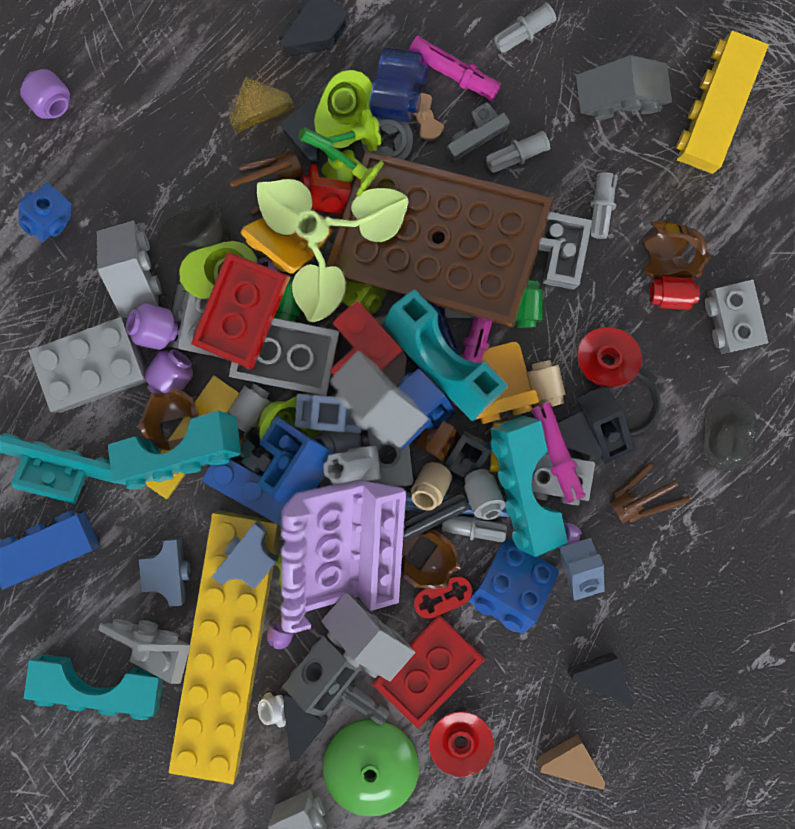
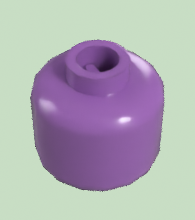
[20,69,70,118]
[126,303,178,350]
[144,349,193,394]

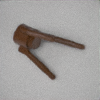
[229,151,304,216]
[609,463,691,524]

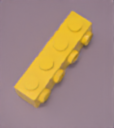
[676,30,769,174]

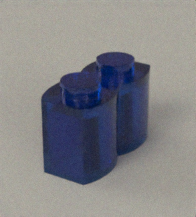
[369,48,429,123]

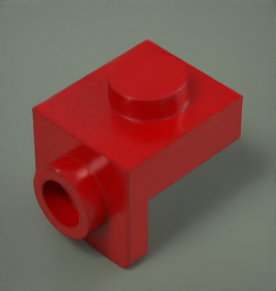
[300,164,351,215]

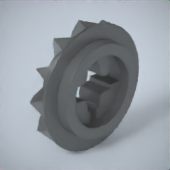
[362,114,413,160]

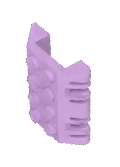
[281,480,406,633]

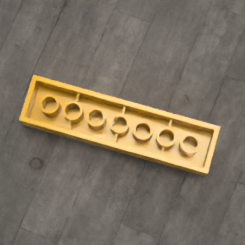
[168,510,280,784]

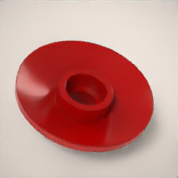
[577,327,642,388]
[429,711,494,777]

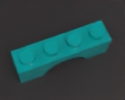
[380,289,508,422]
[108,410,242,489]
[490,416,568,557]
[24,654,164,720]

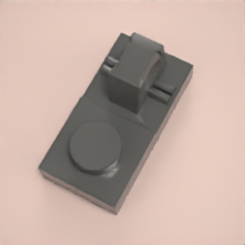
[446,102,510,163]

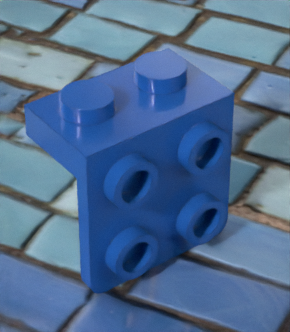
[468,539,559,635]

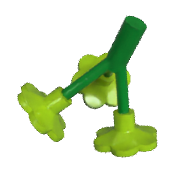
[298,109,384,197]

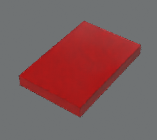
[191,252,290,370]
[372,615,485,729]

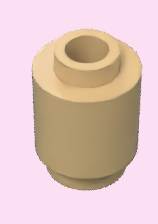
[527,360,566,409]
[411,462,452,510]

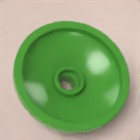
[323,719,419,816]

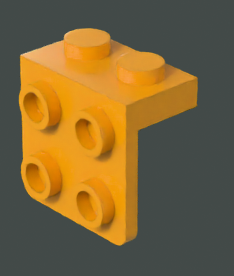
[241,218,334,273]
[460,342,539,424]

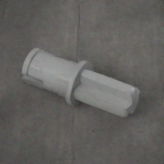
[494,3,557,53]
[486,131,550,173]
[590,172,618,239]
[442,515,507,542]

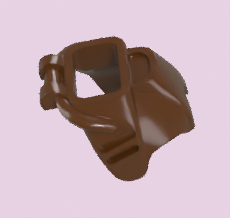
[642,219,711,278]
[139,387,200,451]
[401,527,460,589]

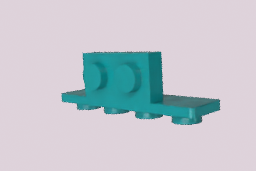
[0,433,117,504]

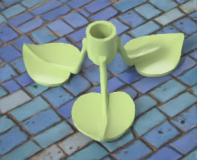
[257,179,409,322]

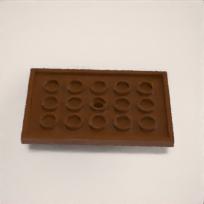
[326,150,553,327]

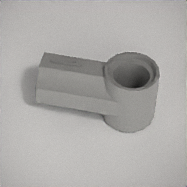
[323,446,381,484]

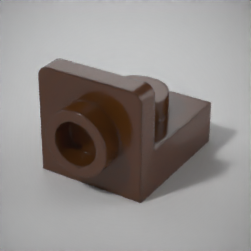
[416,421,460,462]

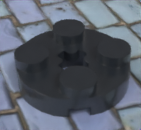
[240,433,275,473]

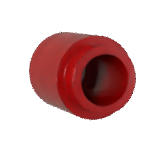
[649,276,700,310]

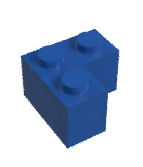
[398,368,456,449]
[257,416,335,504]

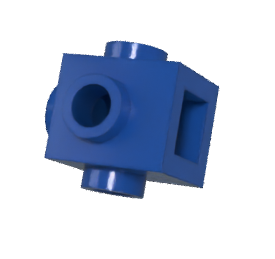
[18,182,72,242]

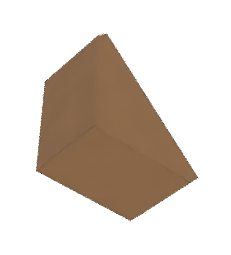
[537,734,605,790]

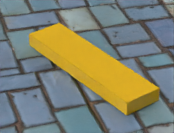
[146,375,239,499]

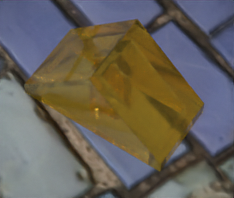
[229,77,294,134]

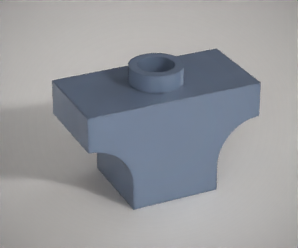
[295,394,361,433]
[212,521,279,589]
[139,537,191,606]
[560,538,605,601]

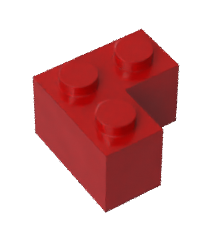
[330,300,403,375]

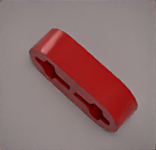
[414,575,473,619]

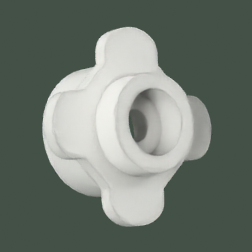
[258,692,286,728]

